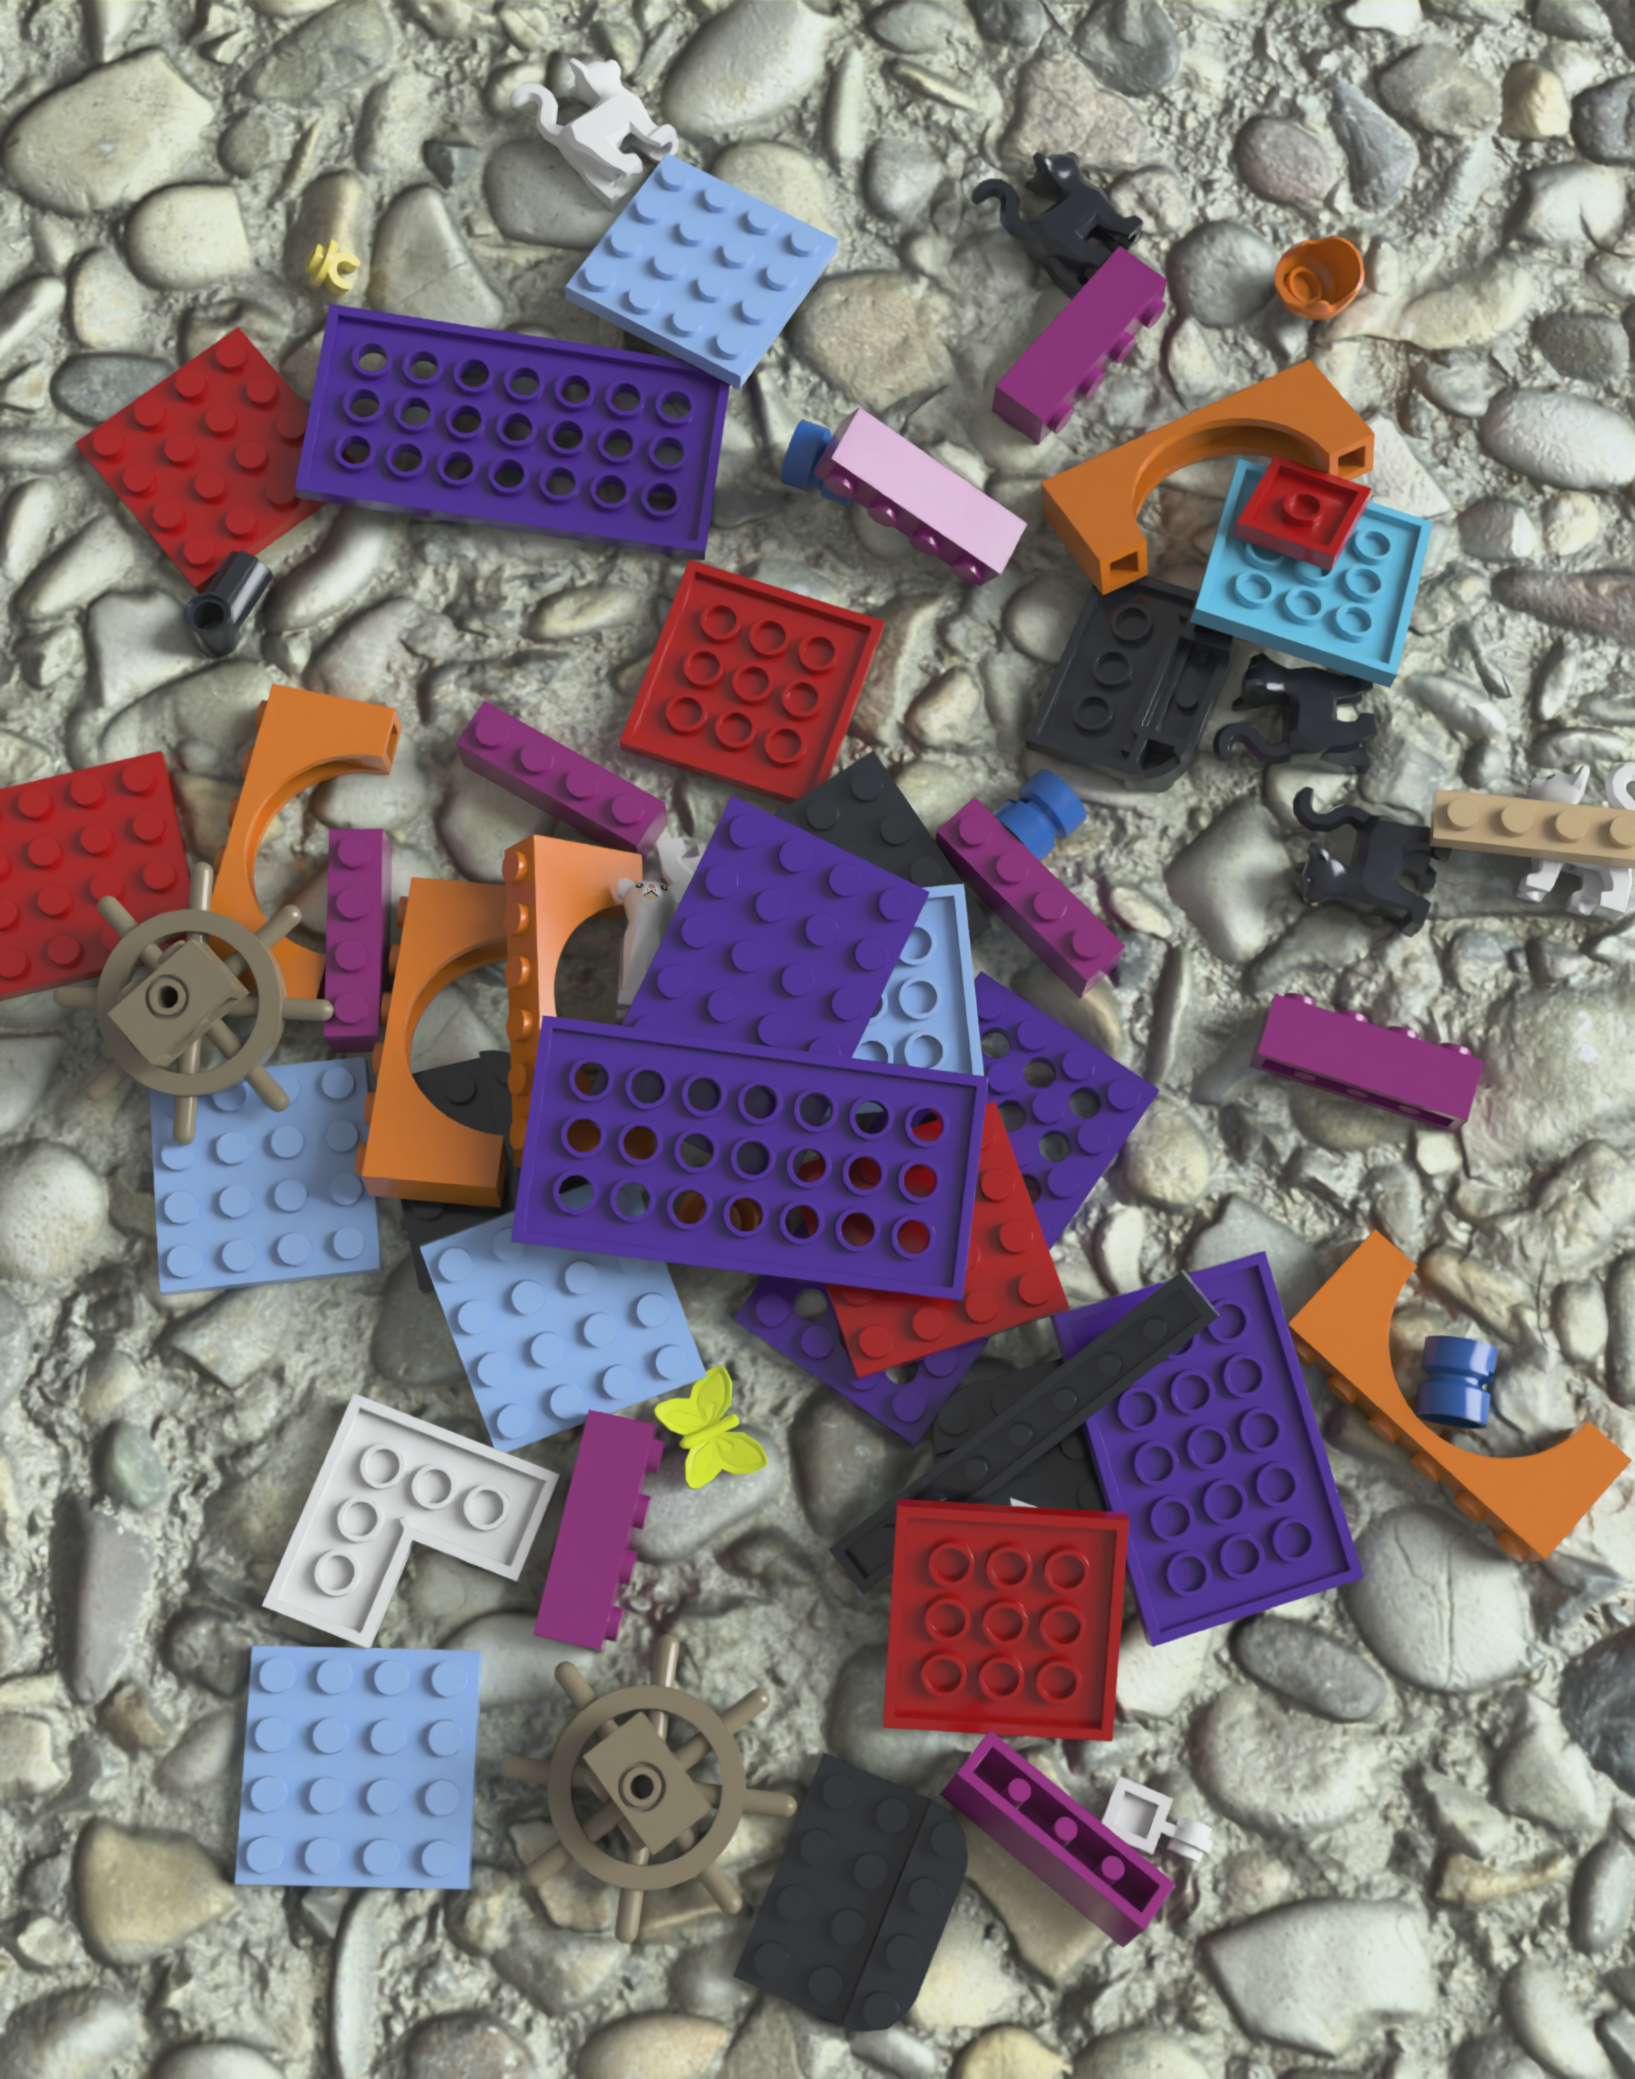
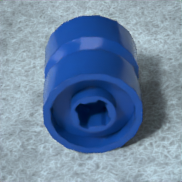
[781,419,853,506]
[992,769,1087,862]
[1414,1335,1497,1429]

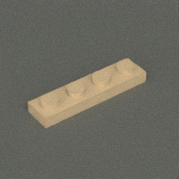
[1429,789,1635,869]

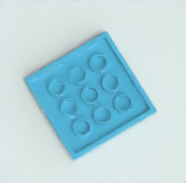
[1190,458,1433,688]

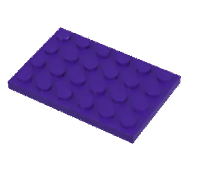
[588,795,930,1175]
[1049,1251,1364,1647]

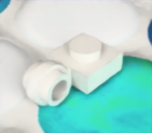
[1101,1776,1213,1863]

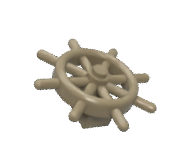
[53,862,333,1145]
[498,1634,797,1944]

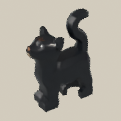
[971,151,1144,300]
[1213,653,1377,774]
[1293,787,1452,938]

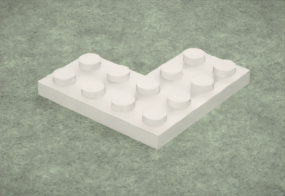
[262,1393,562,1648]

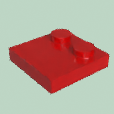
[1234,455,1372,571]

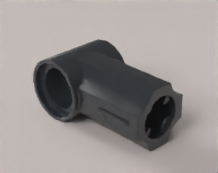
[184,550,273,658]

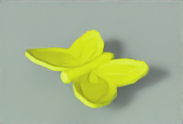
[653,1365,768,1490]

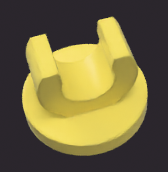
[305,239,360,296]

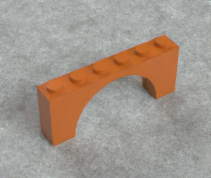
[1041,359,1375,596]
[208,683,402,1000]
[502,834,655,1168]
[355,877,508,1208]
[1287,1229,1632,1564]

